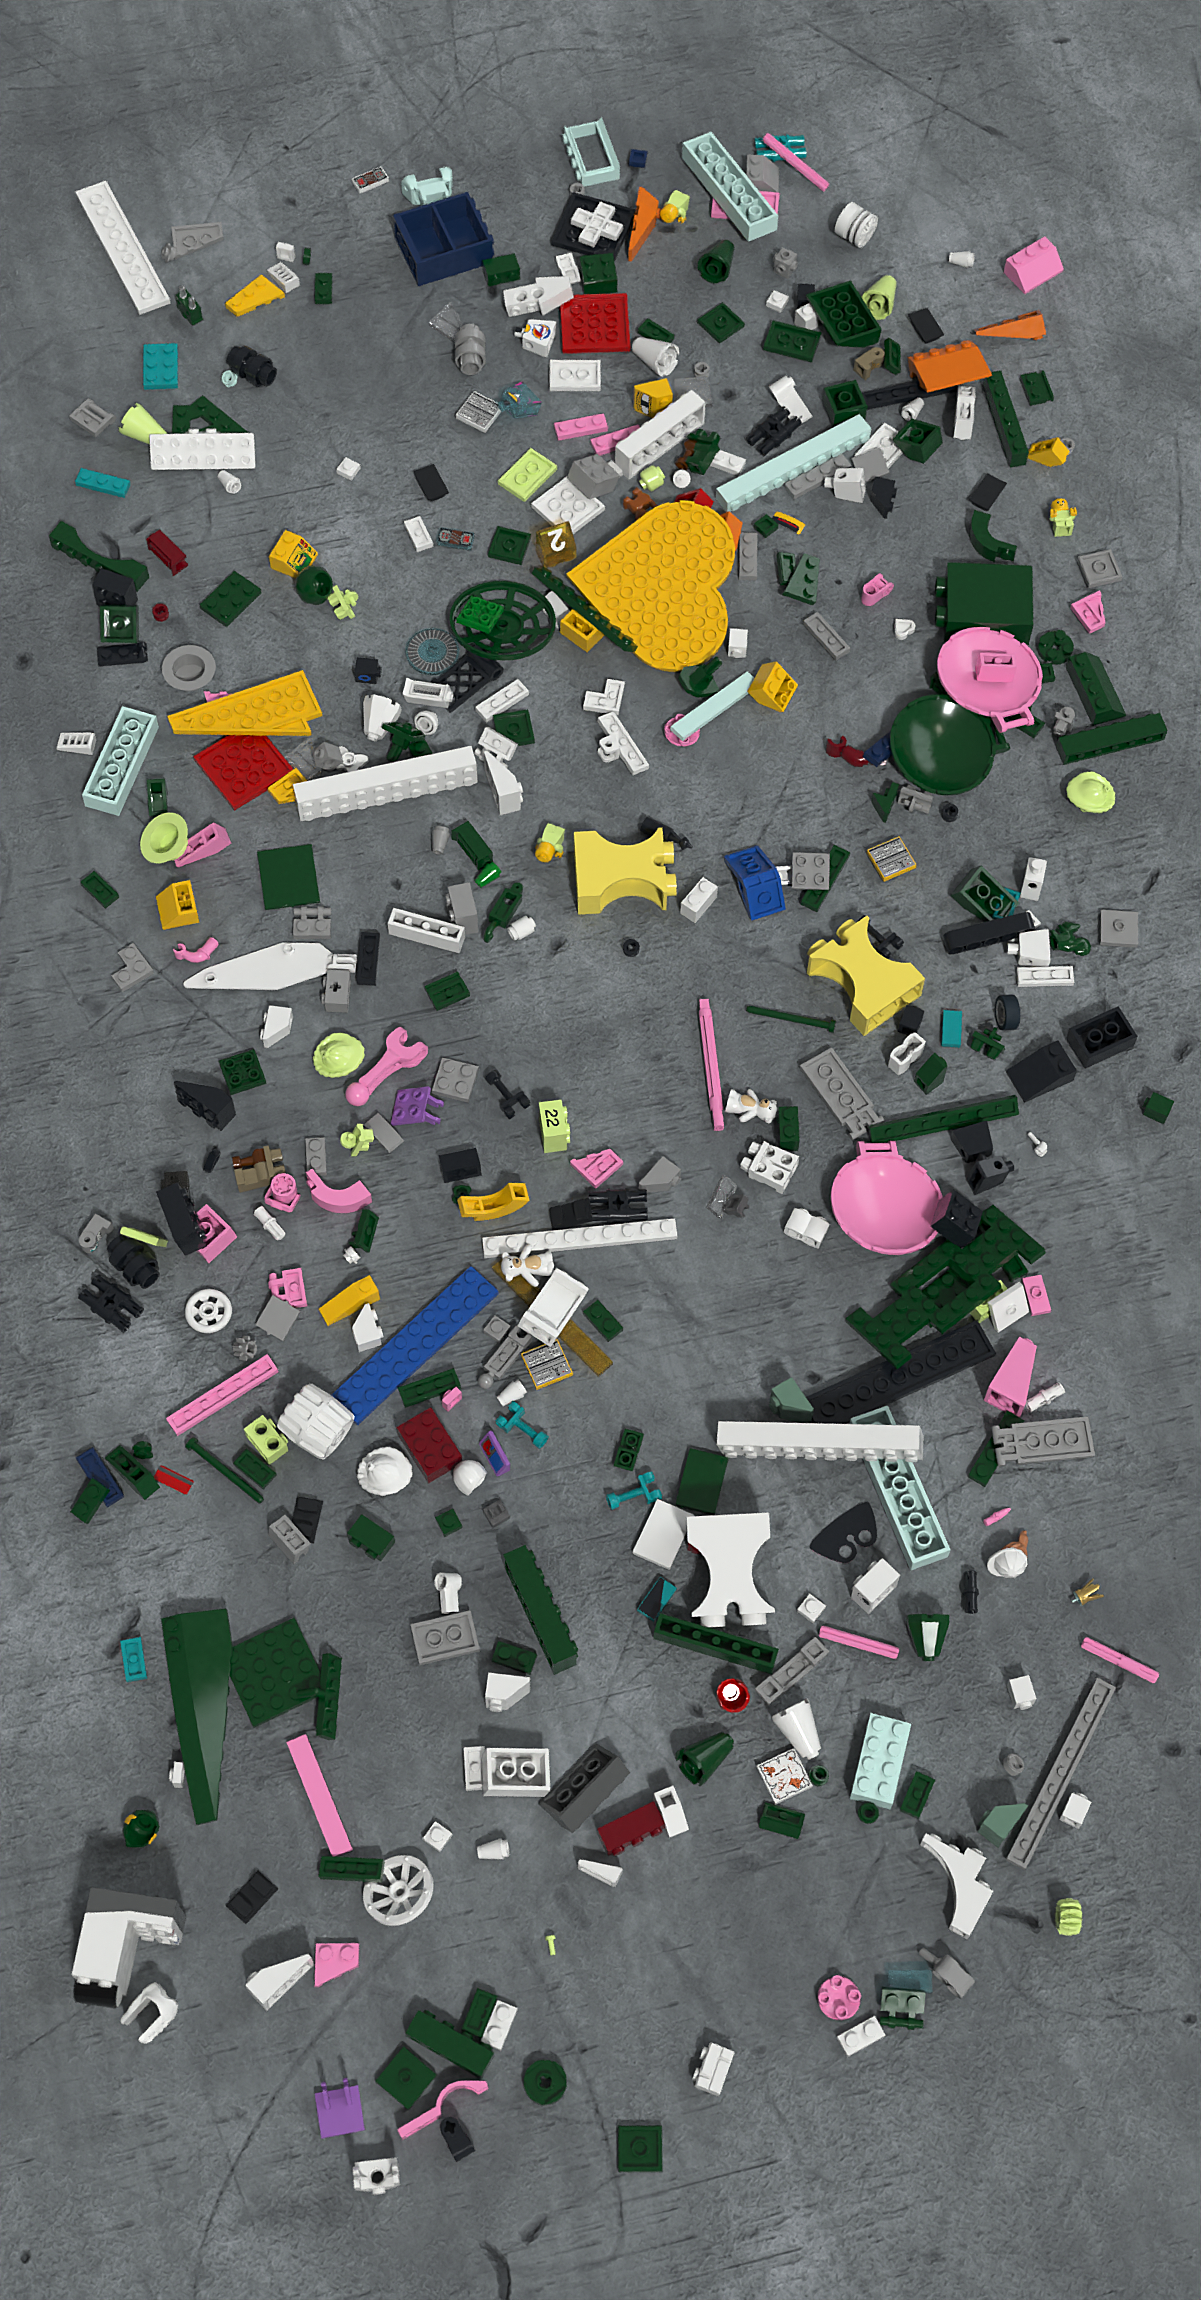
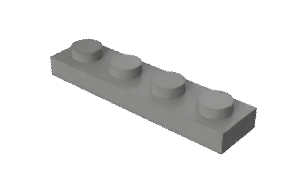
[784,454,851,499]

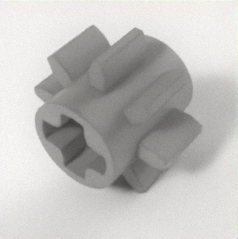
[232,1336,257,1361]

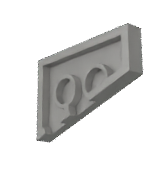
[171,222,223,260]

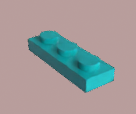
[75,468,131,498]

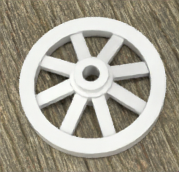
[363,1855,433,1926]

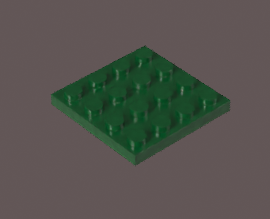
[229,1618,321,1728]

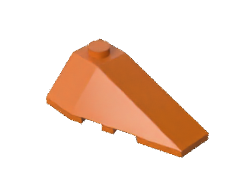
[628,187,661,262]

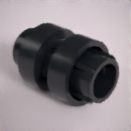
[226,345,277,387]
[107,1235,160,1289]

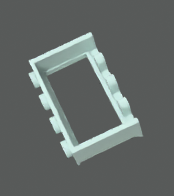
[562,117,620,187]

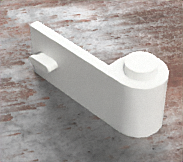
[769,376,812,423]

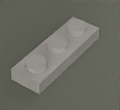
[739,532,757,580]
[803,612,850,660]

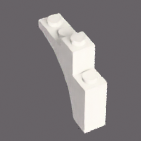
[920,1833,993,1939]

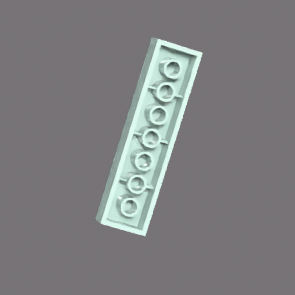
[682,132,778,242]
[850,1405,950,1571]

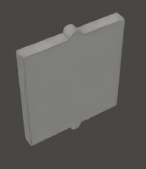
[852,448,890,483]
[255,1295,301,1341]

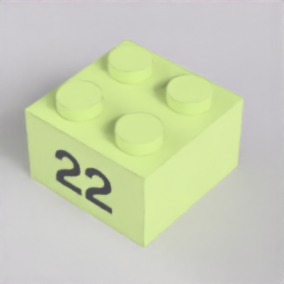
[539,1100,570,1153]

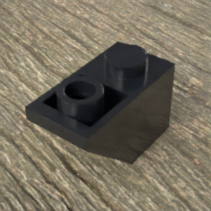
[870,476,897,519]

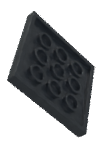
[551,192,636,262]

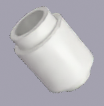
[507,915,536,941]

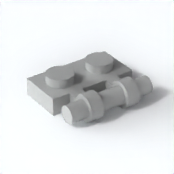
[293,906,331,939]

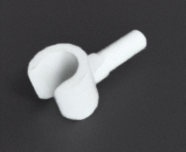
[1028,1132,1047,1157]

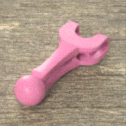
[345,1027,428,1106]

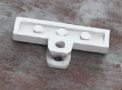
[597,711,649,775]

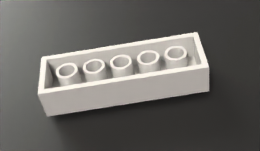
[615,390,706,480]

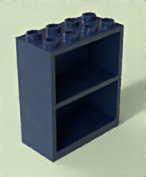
[393,192,494,286]

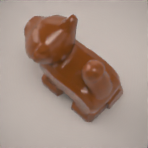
[623,488,659,521]

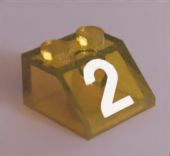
[536,521,576,568]

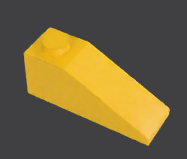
[319,1275,380,1326]

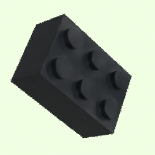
[1066,1006,1138,1069]
[156,1182,207,1256]

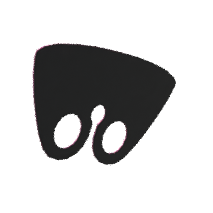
[810,1502,877,1563]

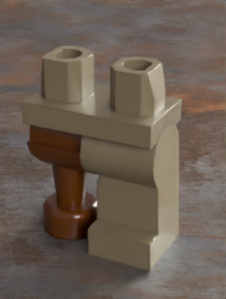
[232,1145,286,1193]

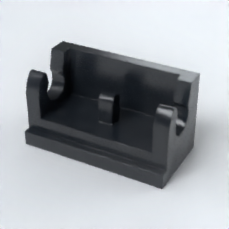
[439,1148,482,1183]

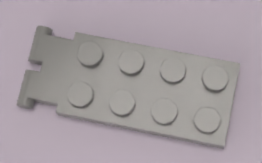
[800,1047,884,1140]
[991,1417,1095,1467]

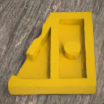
[267,768,307,804]

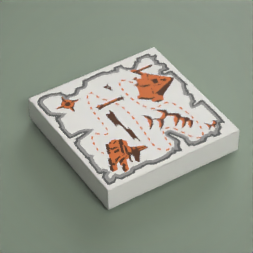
[756,1748,813,1805]

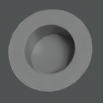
[162,645,216,691]

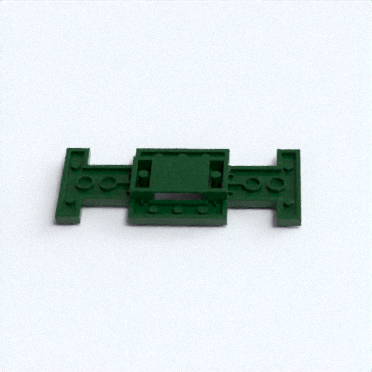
[845,1205,1046,1369]

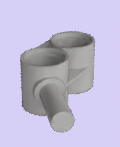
[919,1948,975,1999]

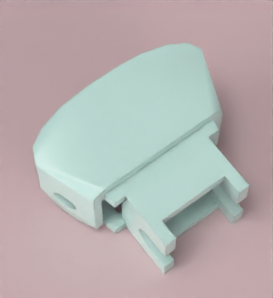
[401,167,453,206]

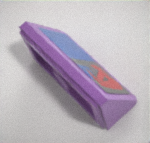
[479,1431,510,1476]

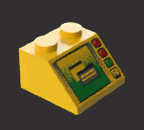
[269,530,318,578]

